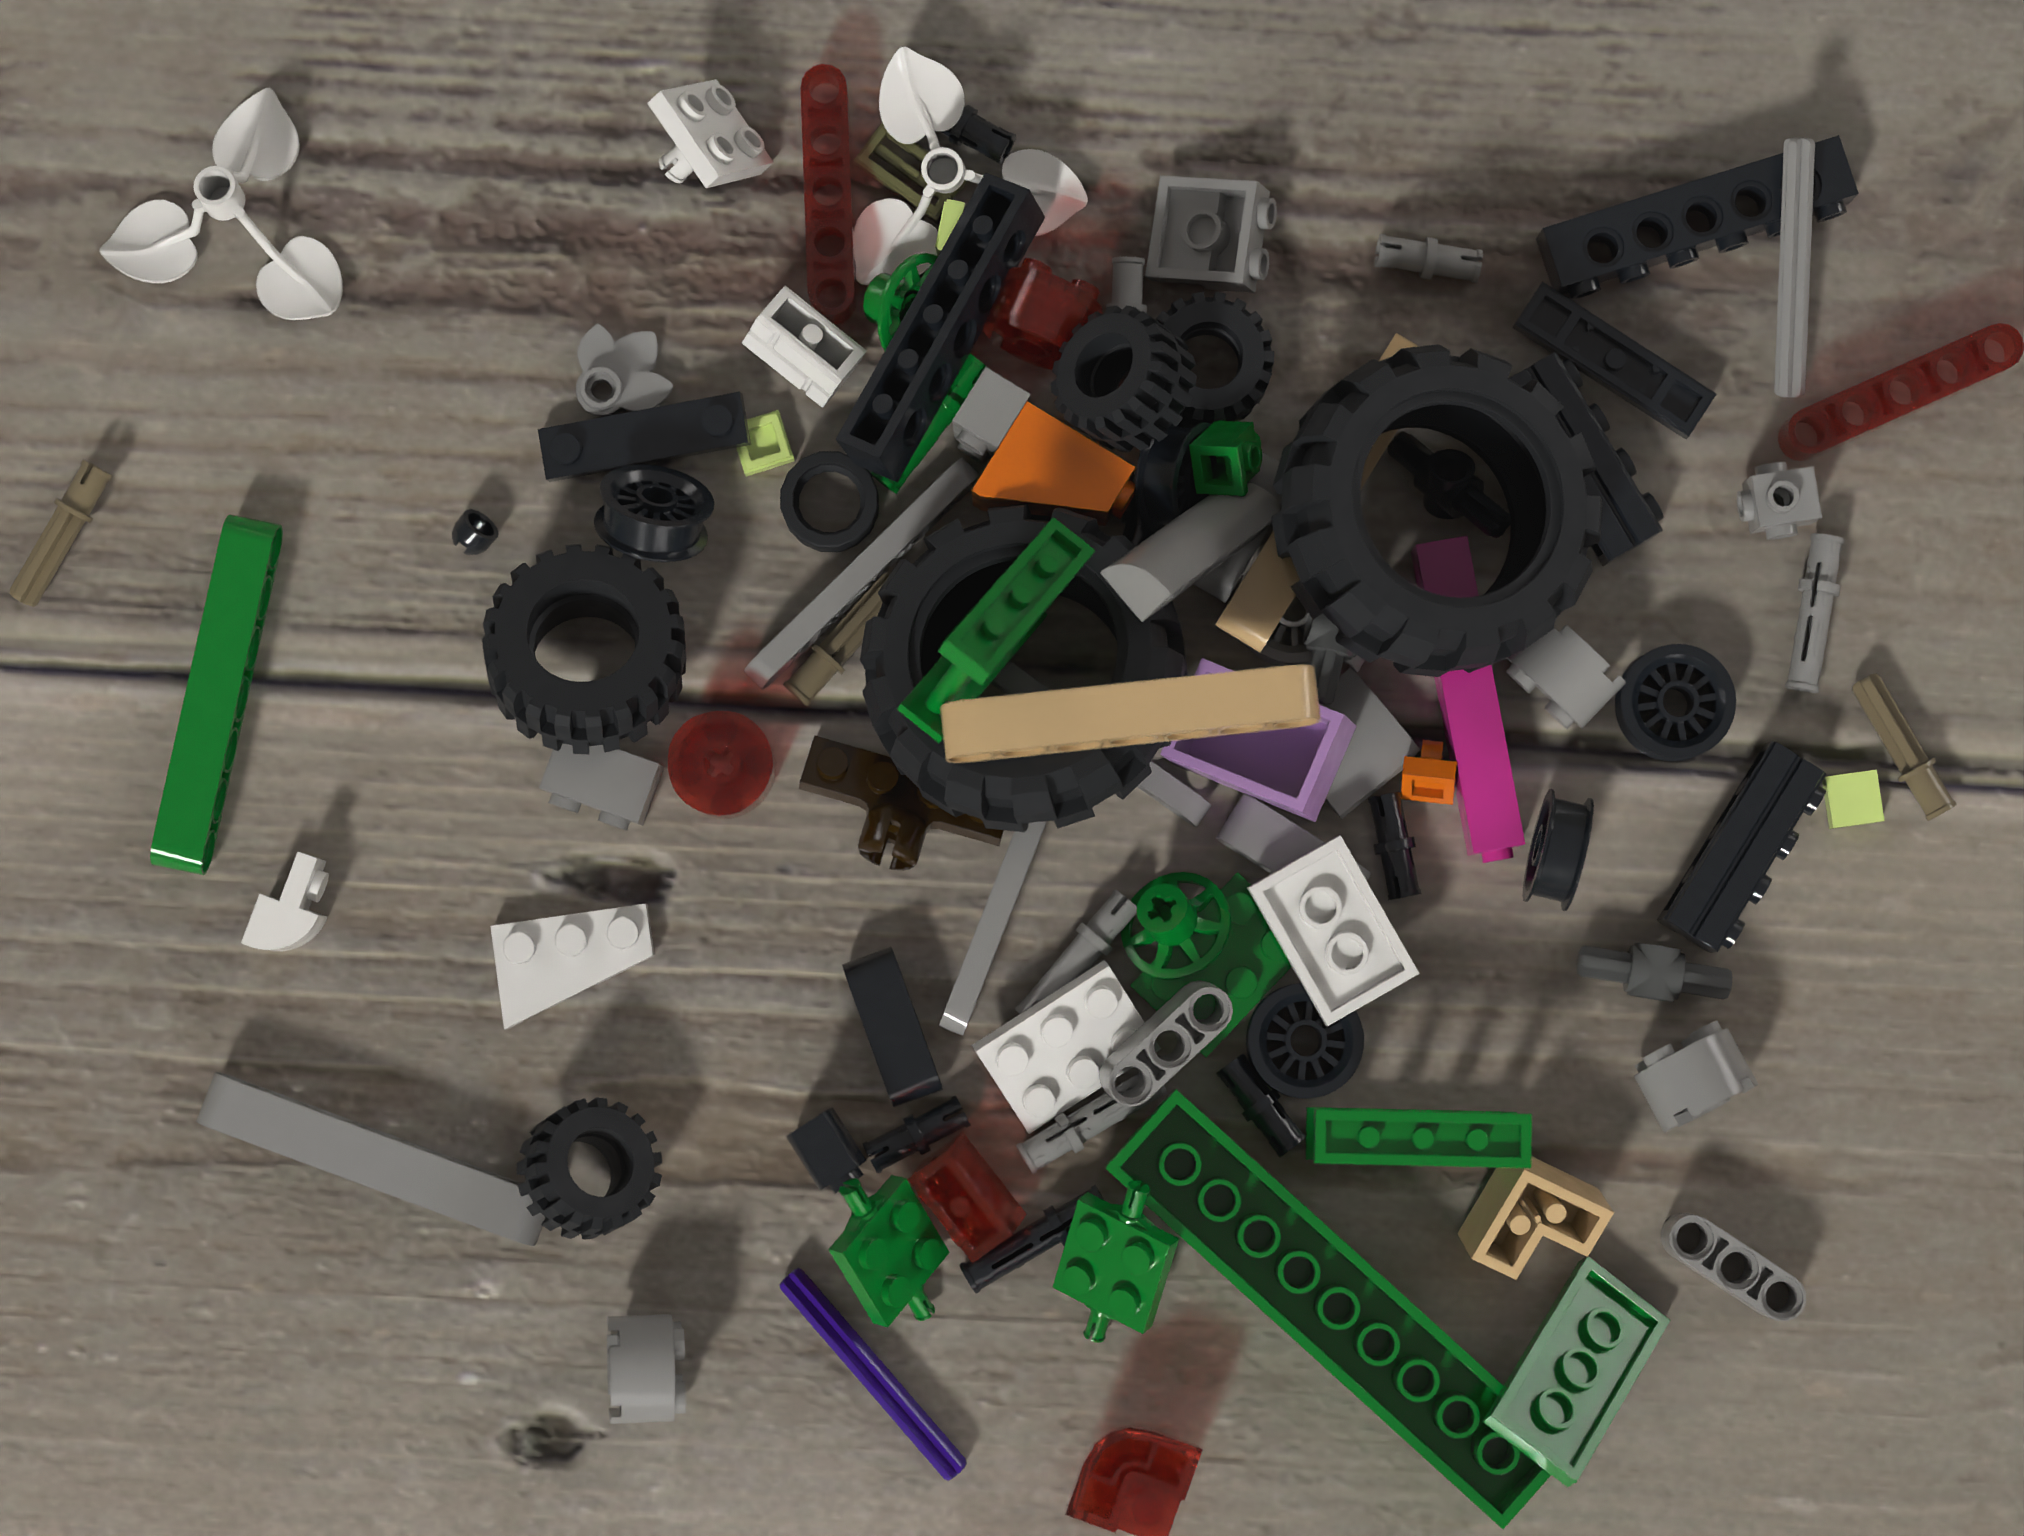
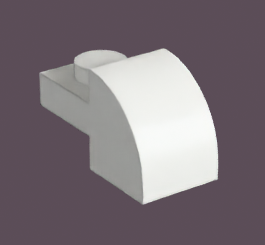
[241,851,329,951]

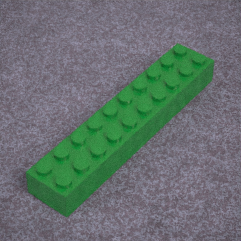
[1104,1089,1551,1529]

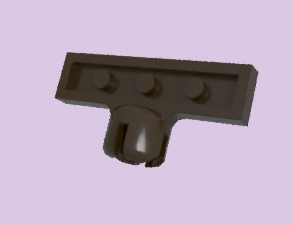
[799,735,1004,871]

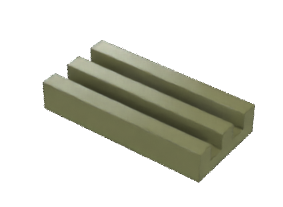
[854,122,967,224]

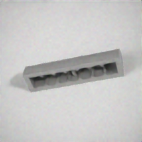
[1100,482,1281,622]

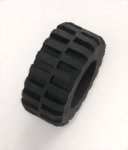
[482,544,686,754]

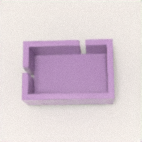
[1160,658,1356,822]

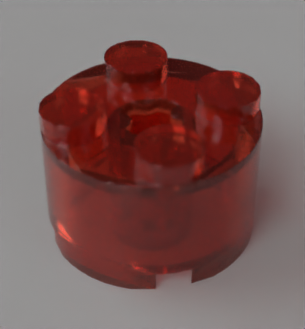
[983,258,1103,370]
[668,711,777,819]

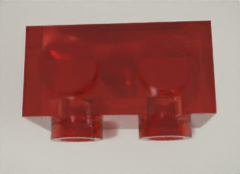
[907,1132,1027,1263]

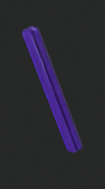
[779,1268,967,1481]

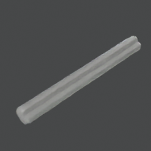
[1774,137,1815,398]

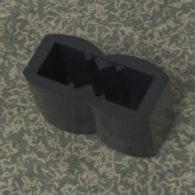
[786,1107,866,1194]

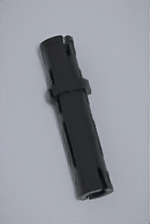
[959,1185,1105,1294]

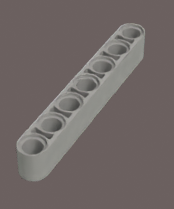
[196,1072,546,1246]

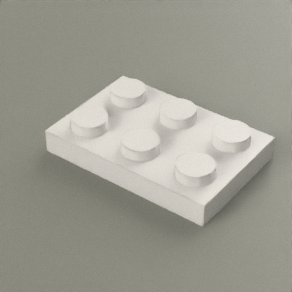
[1247,835,1420,1026]
[972,960,1161,1134]

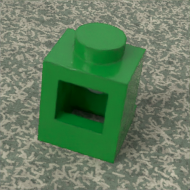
[1189,421,1262,496]

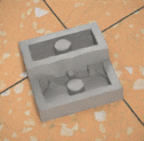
[1319,668,1421,819]

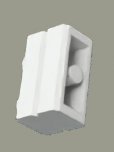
[742,285,867,408]

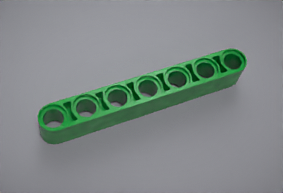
[150,514,283,875]

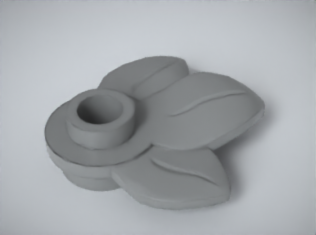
[576,324,673,416]

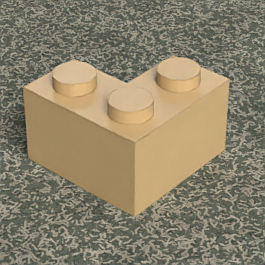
[1457,1157,1614,1280]

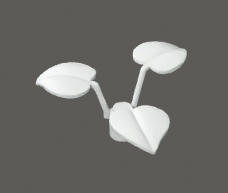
[853,47,1088,286]
[99,87,343,320]

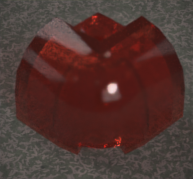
[1065,1425,1203,1536]

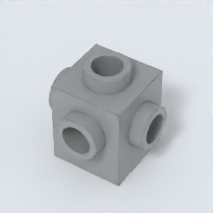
[1737,462,1822,540]

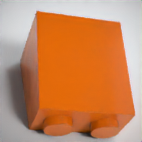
[972,401,1135,526]

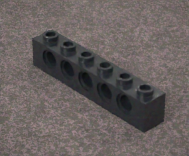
[1536,135,1859,299]
[835,172,1045,483]

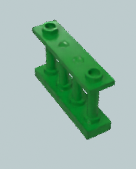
[897,517,1096,743]
[1305,1107,1532,1168]

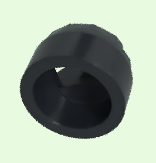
[452,509,498,555]

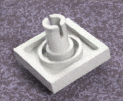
[647,79,774,188]

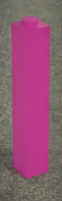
[1411,535,1525,863]

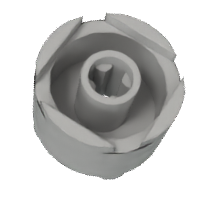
[1506,618,1626,729]
[1634,1020,1759,1133]
[607,1314,686,1424]

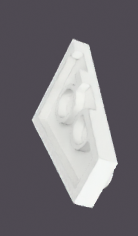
[490,904,655,1030]

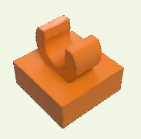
[1401,740,1457,805]

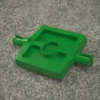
[828,1175,950,1327]
[1052,1180,1179,1343]

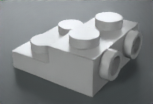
[1145,176,1277,293]

